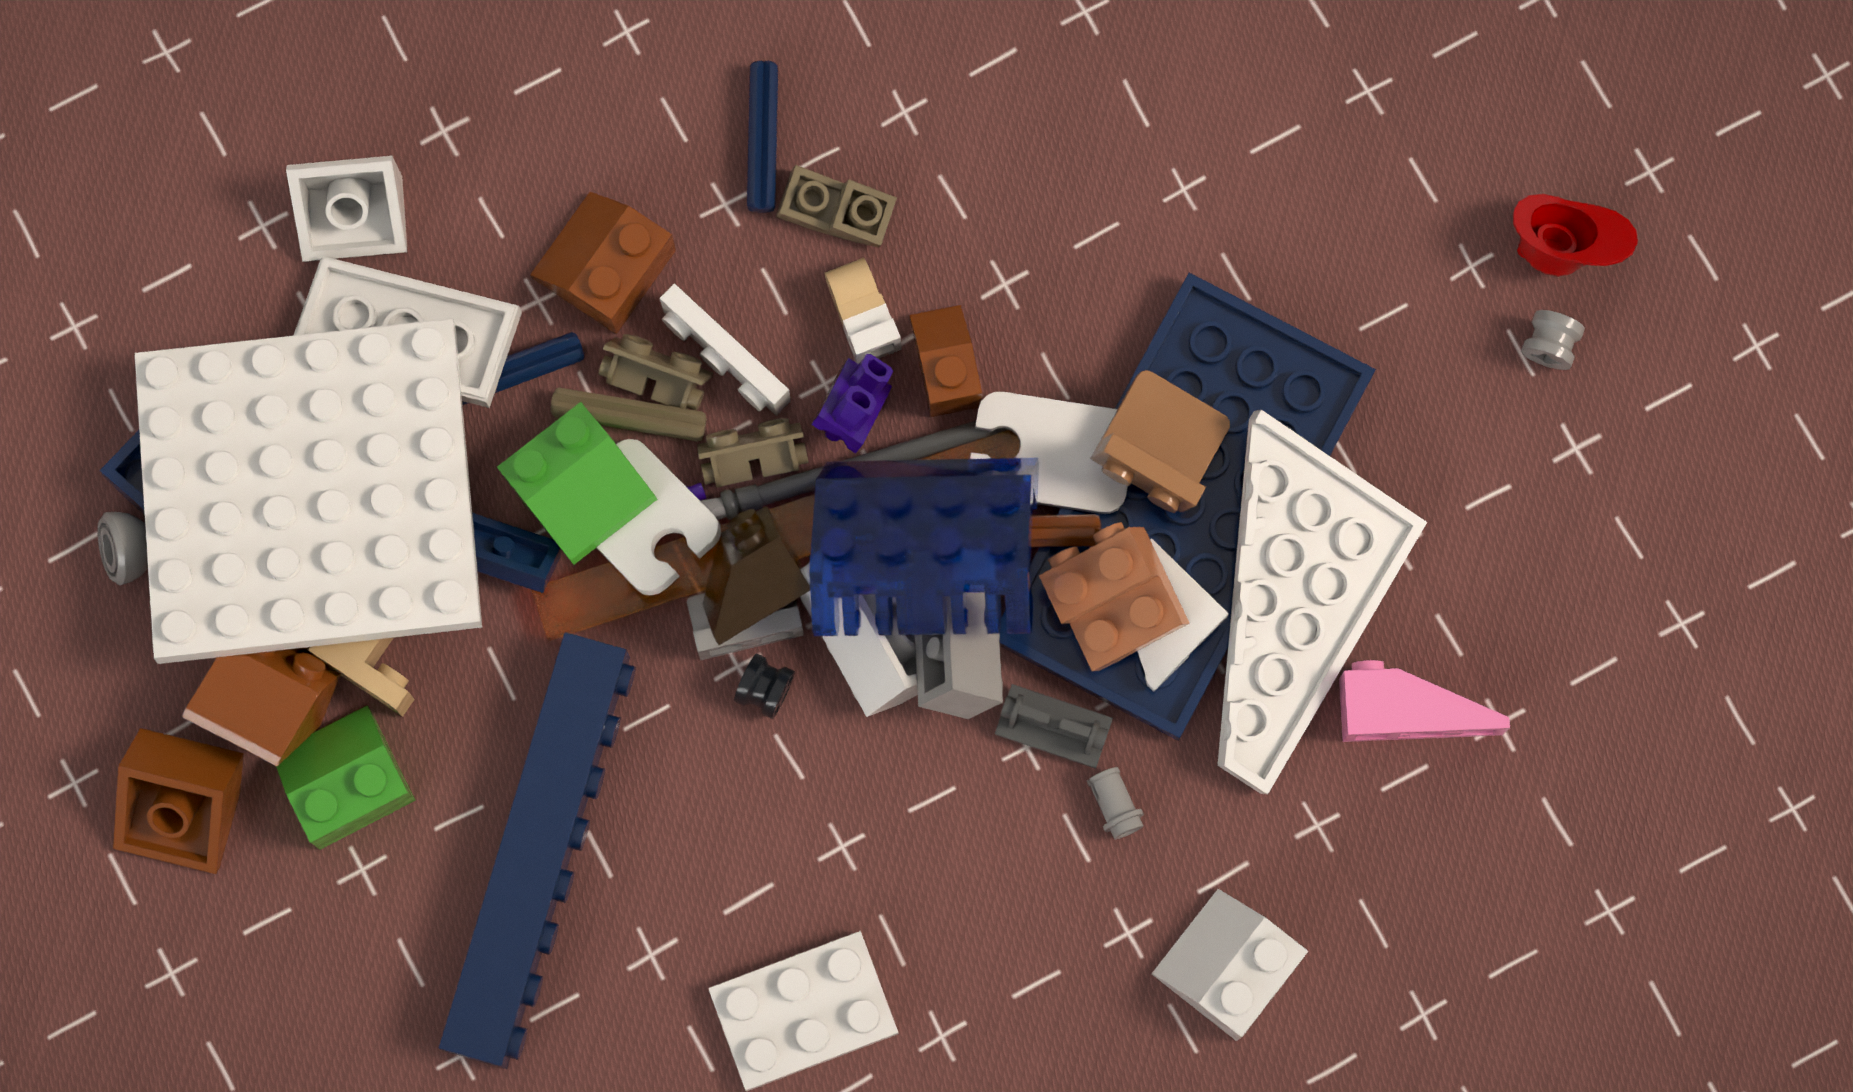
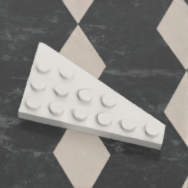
[1217,410,1427,794]

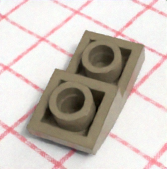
[776,165,897,248]

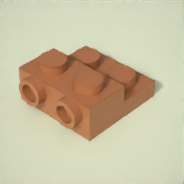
[1039,522,1190,672]

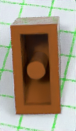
[909,305,982,417]

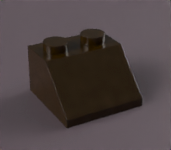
[702,506,812,645]

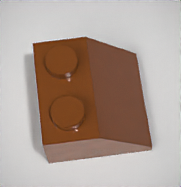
[530,191,676,334]
[182,649,341,766]
[113,728,244,874]

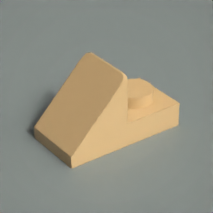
[308,637,415,717]

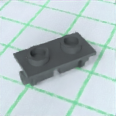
[995,684,1113,769]

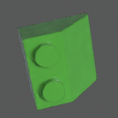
[497,402,658,565]
[276,705,416,850]

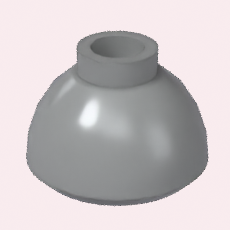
[97,511,148,585]

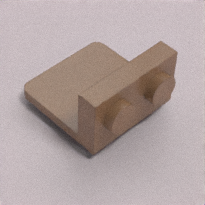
[1090,370,1230,513]

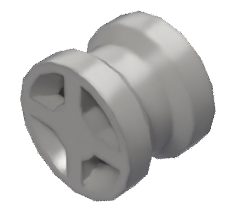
[1521,310,1585,370]

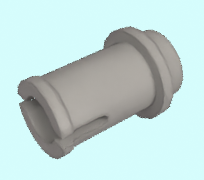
[1086,767,1144,840]

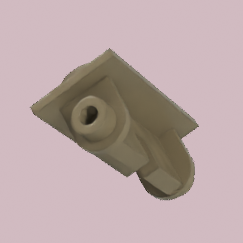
[598,334,713,410]
[697,418,809,488]

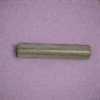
[551,387,707,442]

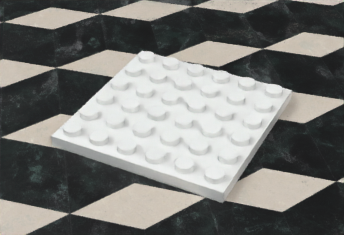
[135,318,482,664]

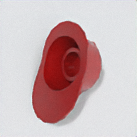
[1512,194,1638,277]

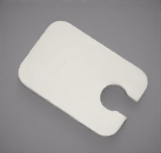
[968,392,1128,514]
[596,439,721,595]

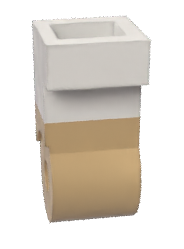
[824,258,901,364]

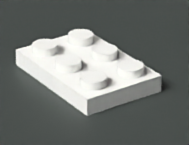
[708,931,899,1092]

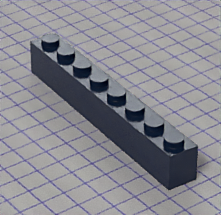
[439,632,636,1069]

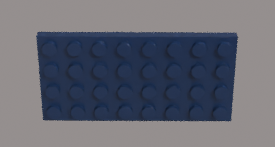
[998,272,1376,741]

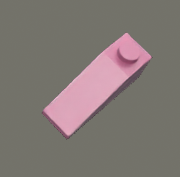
[1339,660,1510,742]

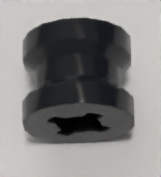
[734,653,795,720]

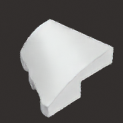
[1137,538,1229,692]

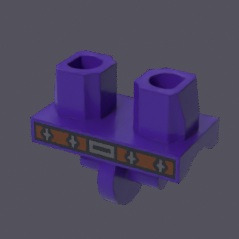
[811,354,893,454]

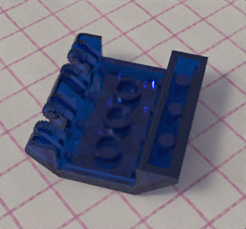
[809,458,1039,636]

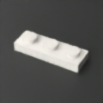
[660,283,791,416]

